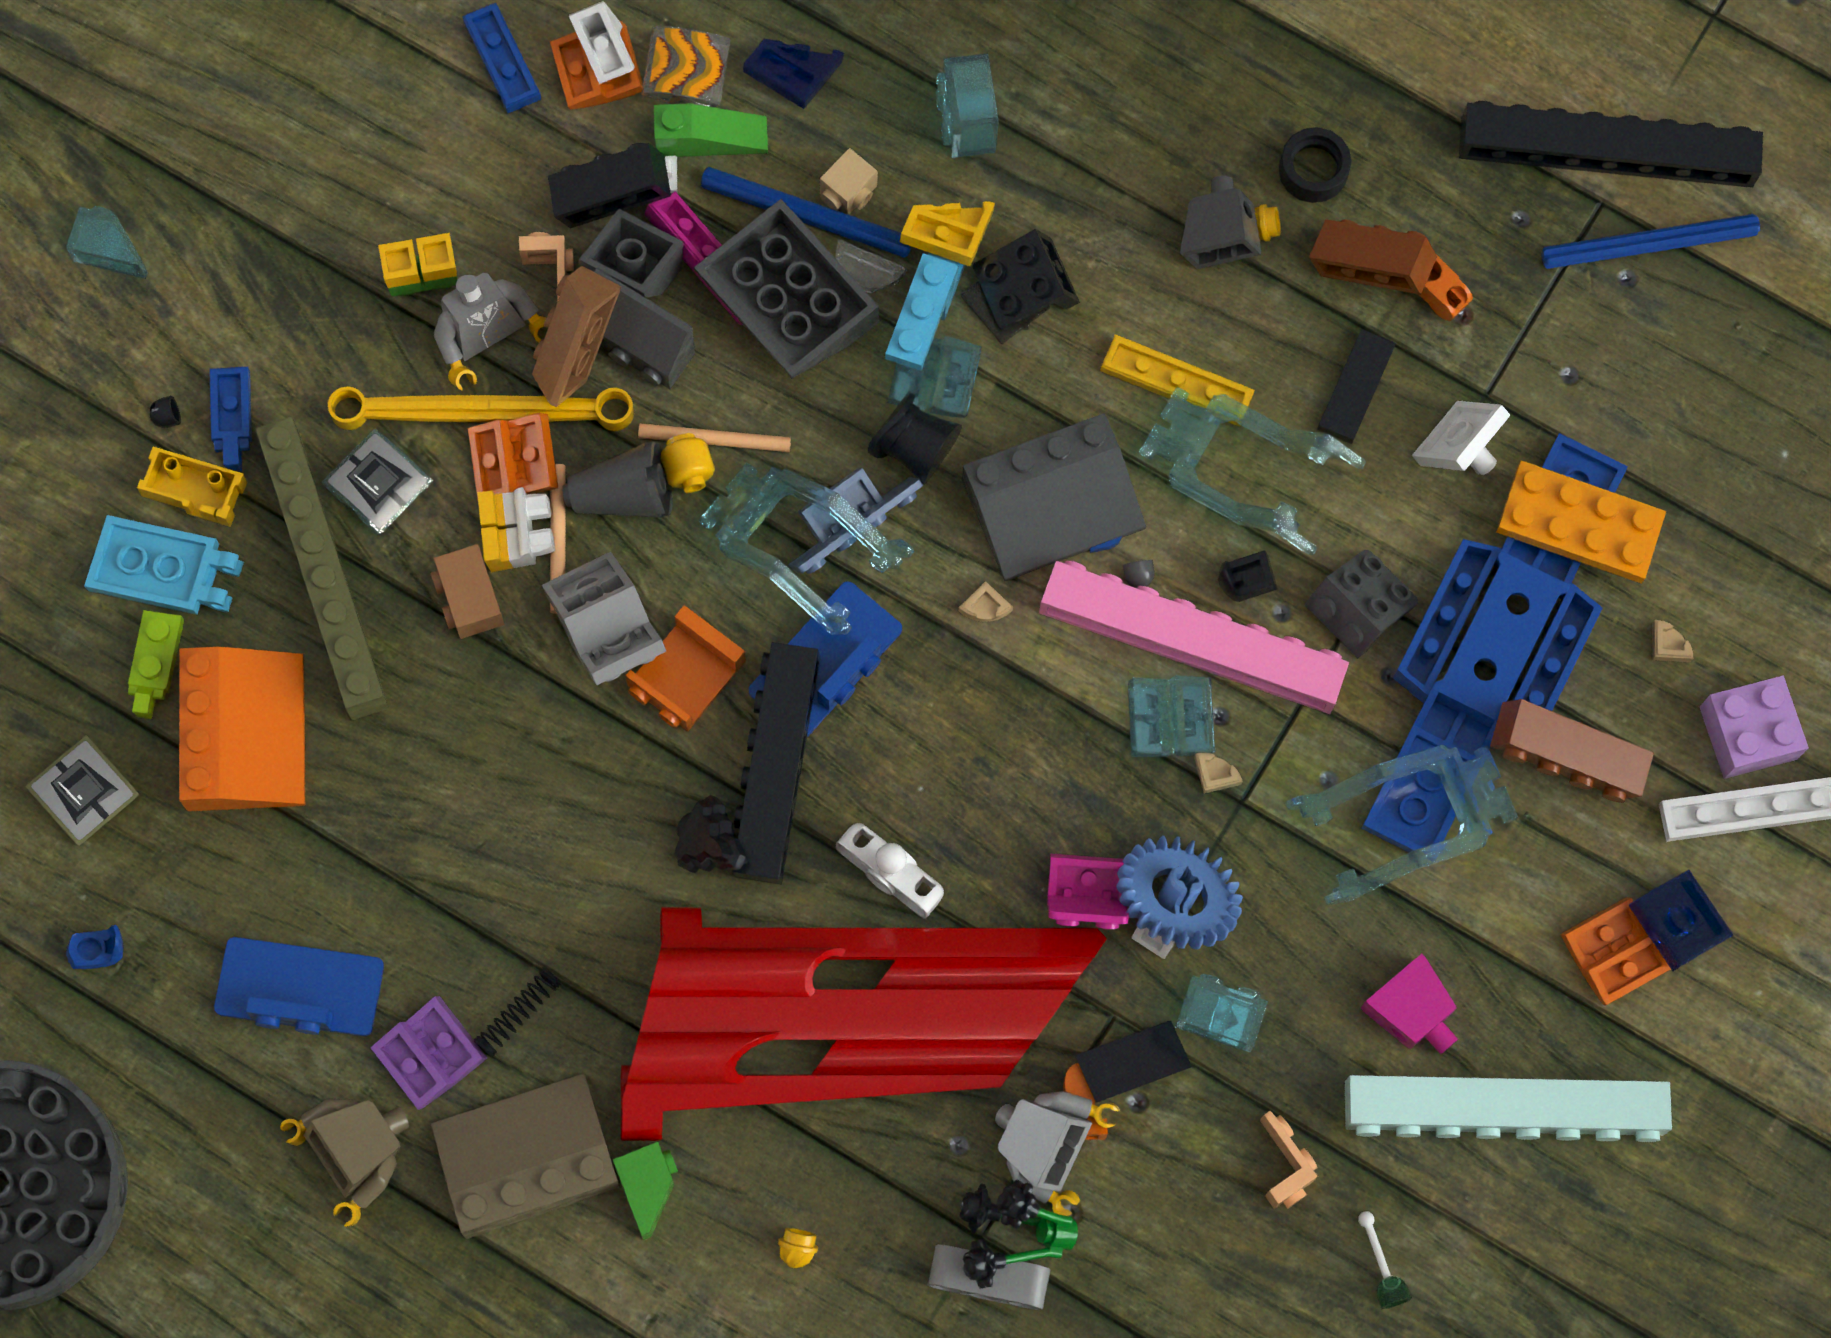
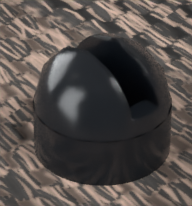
[149,395,181,428]

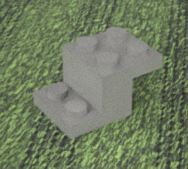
[542,552,666,686]

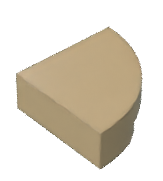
[958,581,1013,622]
[1652,620,1694,662]
[1194,753,1243,793]

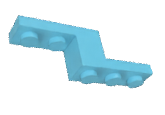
[885,253,965,371]

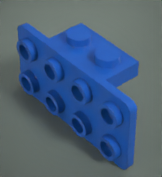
[749,581,902,737]
[214,937,384,1036]

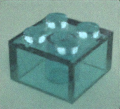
[936,53,999,158]

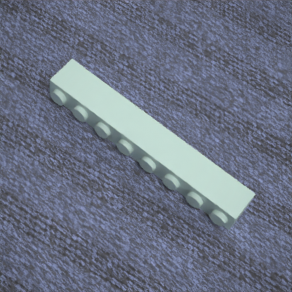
[1345,1075,1672,1142]

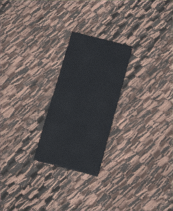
[1075,1020,1192,1103]

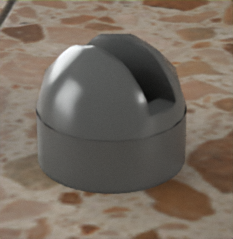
[1123,560,1155,588]

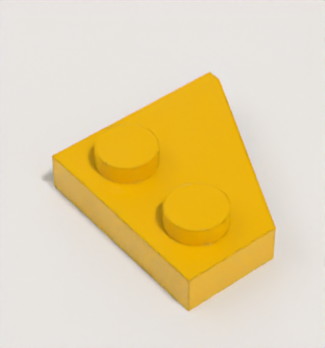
[900,201,995,267]

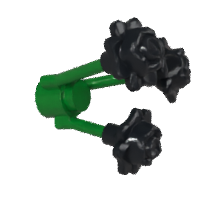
[959,1180,1078,1289]

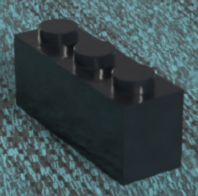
[548,143,671,228]

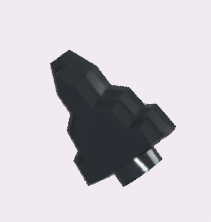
[674,795,747,873]

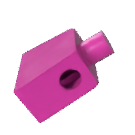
[1361,954,1458,1055]

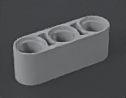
[927,1245,1050,1310]

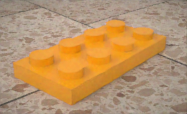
[1496,460,1666,584]

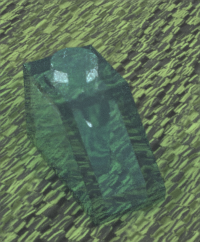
[66,206,148,279]

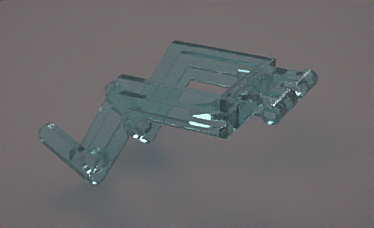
[1139,387,1366,555]
[699,463,915,634]
[1285,745,1519,905]

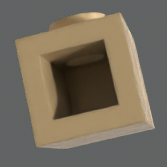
[820,148,878,215]

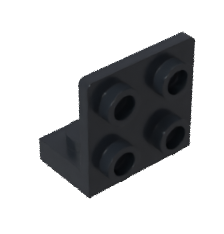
[973,229,1080,330]

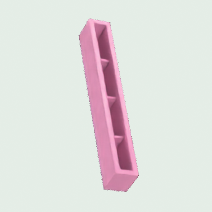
[1039,561,1349,714]

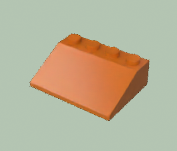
[179,647,305,811]

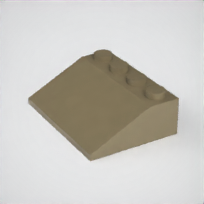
[431,1073,620,1239]

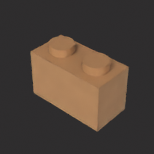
[431,544,505,639]

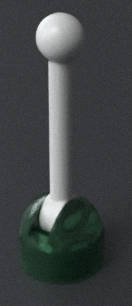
[1358,1211,1412,1309]

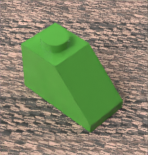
[613,1142,678,1240]

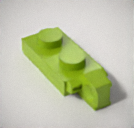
[128,610,184,719]

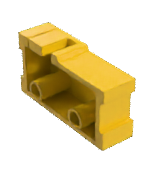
[137,446,247,527]

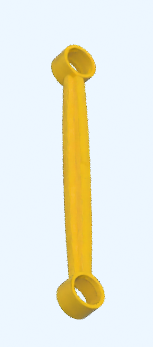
[328,387,634,431]

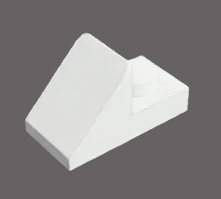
[569,1,635,84]

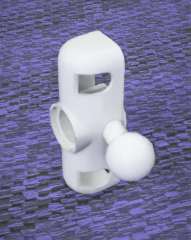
[836,823,944,919]

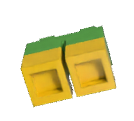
[378,233,458,297]

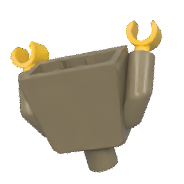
[280,1098,409,1227]

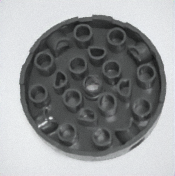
[0,1060,128,1311]

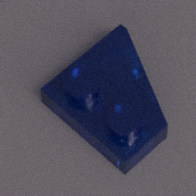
[743,38,844,109]

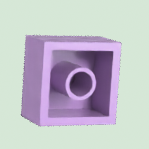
[1699,675,1809,779]

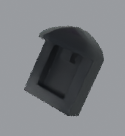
[1218,550,1278,602]

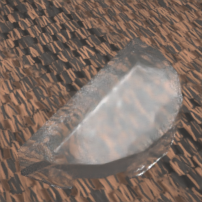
[835,239,907,293]

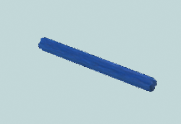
[701,167,912,257]
[1541,214,1760,269]

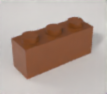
[1309,219,1437,295]

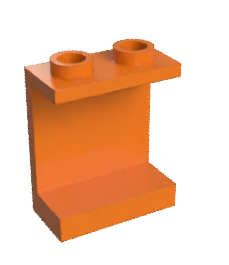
[625,605,746,732]

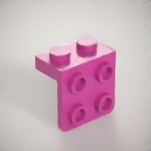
[1047,854,1129,929]

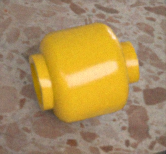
[660,433,715,493]

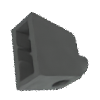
[1180,176,1261,269]

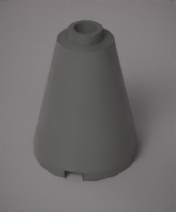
[563,441,673,518]

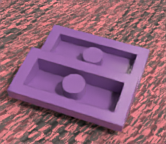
[370,996,487,1110]

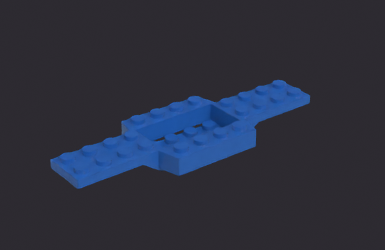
[1361,433,1628,864]

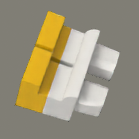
[477,487,555,572]

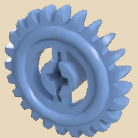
[1116,835,1243,949]

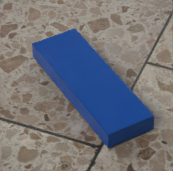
[462,2,541,113]

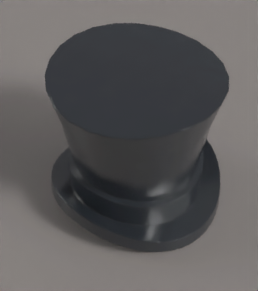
[868,391,962,485]

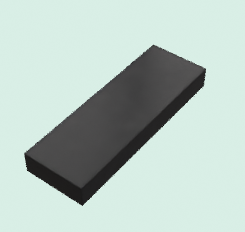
[1317,328,1396,444]

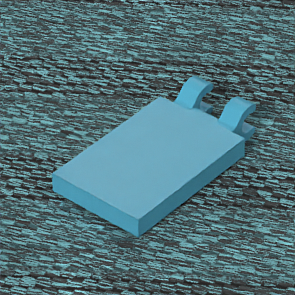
[84,515,244,615]

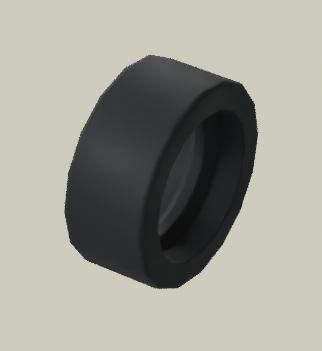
[1278,127,1352,203]

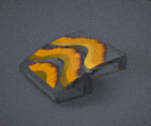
[641,26,731,108]

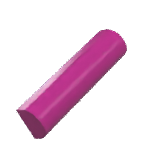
[645,192,743,325]

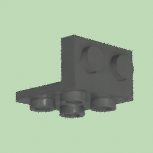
[1304,550,1418,659]

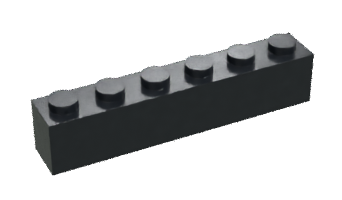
[732,642,821,885]

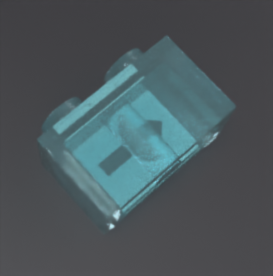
[1175,974,1268,1053]

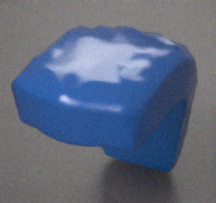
[66,925,124,969]

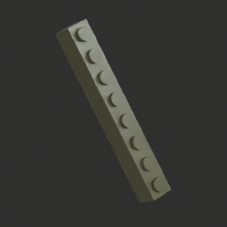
[255,417,389,721]

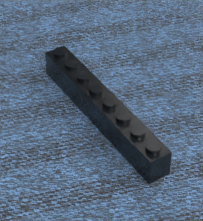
[1459,101,1763,188]

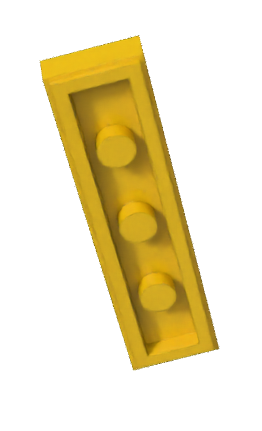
[1100,334,1255,427]

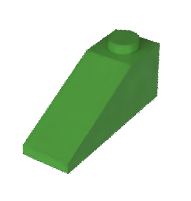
[654,103,768,157]

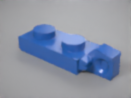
[210,366,252,472]

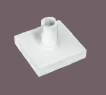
[1412,401,1510,475]

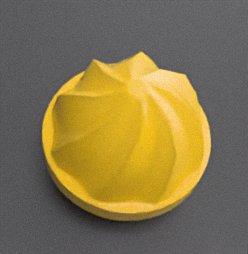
[1255,204,1281,242]
[778,1228,818,1268]

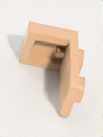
[519,232,574,302]
[1260,1111,1318,1209]

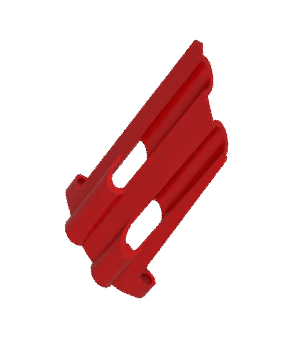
[620,907,1107,1141]

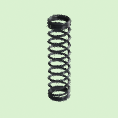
[474,967,562,1058]

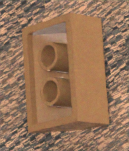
[532,266,622,407]

